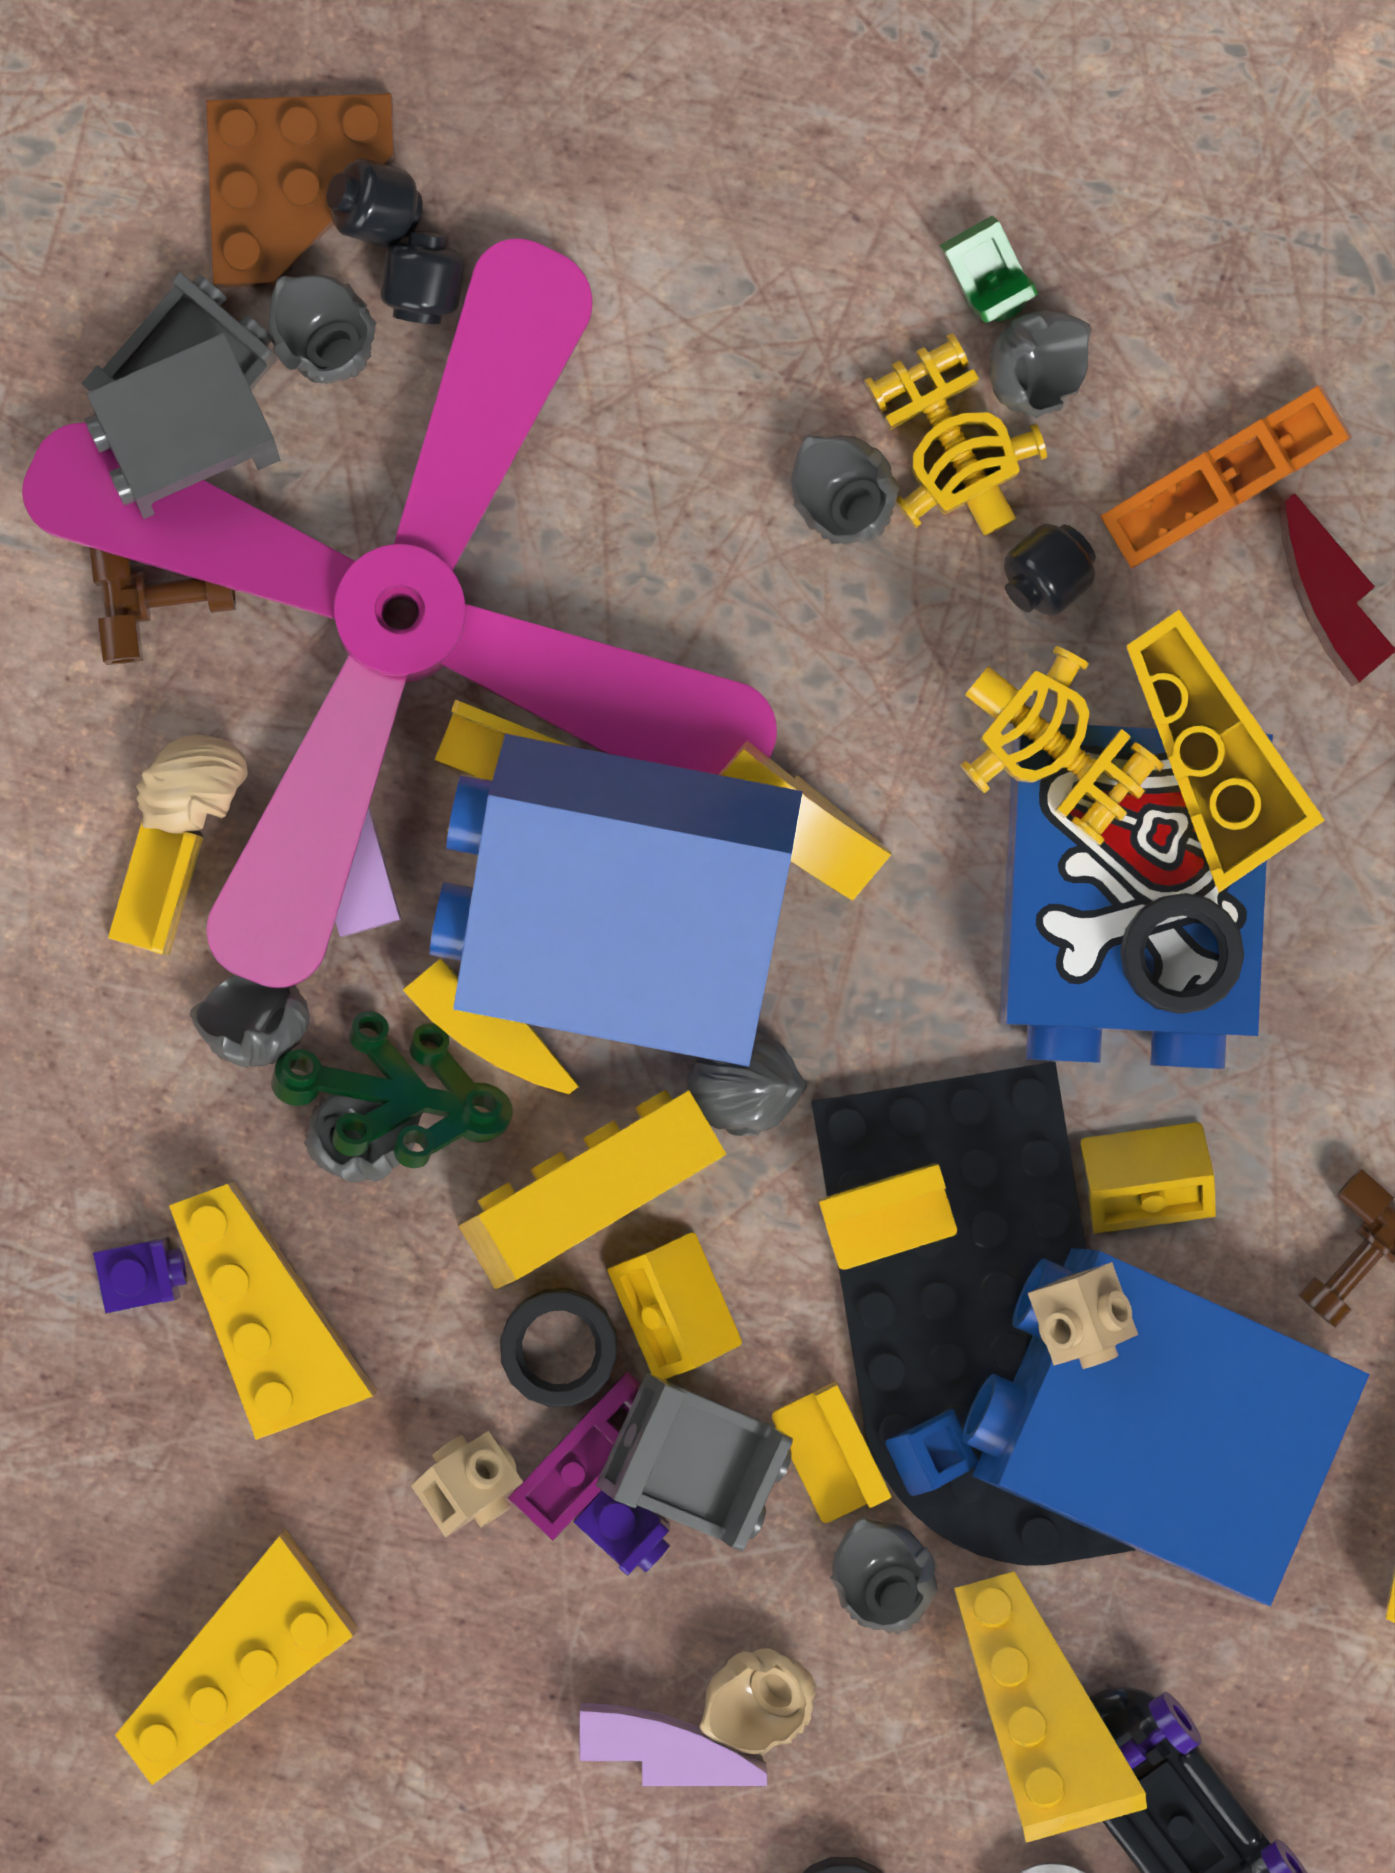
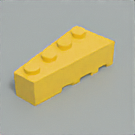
[458,1089,727,1289]

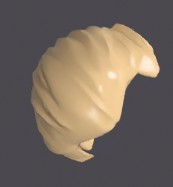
[136,734,248,834]
[699,1648,817,1755]

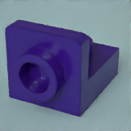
[93,1237,188,1314]
[573,1490,670,1576]

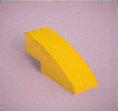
[719,740,892,901]
[403,958,580,1094]

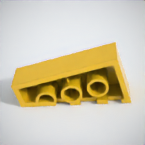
[1126,609,1325,893]
[169,1182,377,1440]
[115,1529,358,1785]
[954,1571,1147,1843]

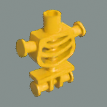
[864,333,1047,537]
[960,646,1164,845]

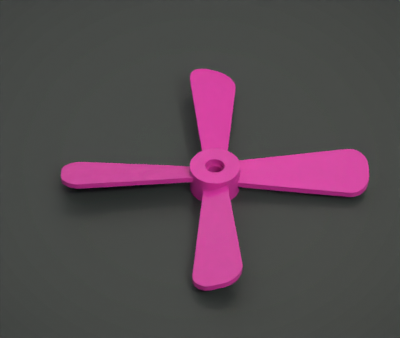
[22,239,777,988]

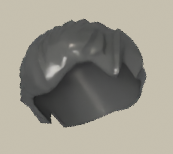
[268,275,377,384]
[989,310,1091,418]
[791,435,899,545]
[190,975,310,1068]
[686,1033,807,1136]
[304,1093,424,1182]
[830,1517,938,1635]

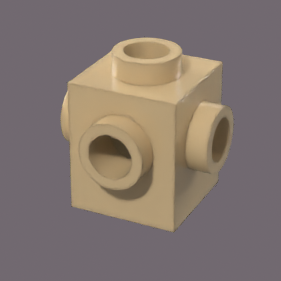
[1028,1262,1138,1369]
[411,1431,523,1537]

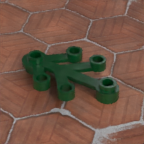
[271,1011,513,1169]

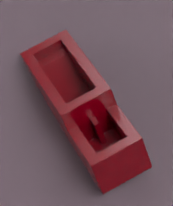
[1278,493,1395,687]

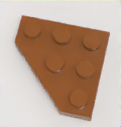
[206,93,395,288]

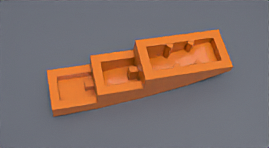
[1100,385,1353,569]

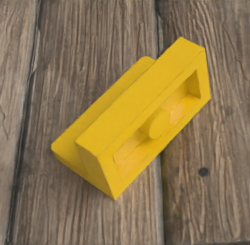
[435,700,570,780]
[108,822,204,956]
[1081,1122,1216,1234]
[818,1163,957,1270]
[607,1232,742,1379]
[772,1381,892,1523]

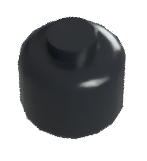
[326,158,423,247]
[380,231,464,324]
[1004,524,1096,616]

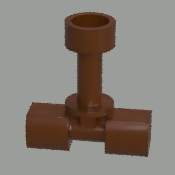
[89,547,236,665]
[1298,1169,1395,1328]

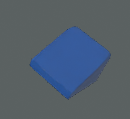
[885,1409,978,1496]

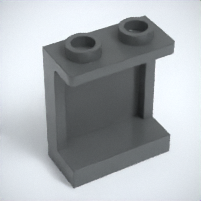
[81,272,278,392]
[84,333,281,519]
[596,1372,793,1552]

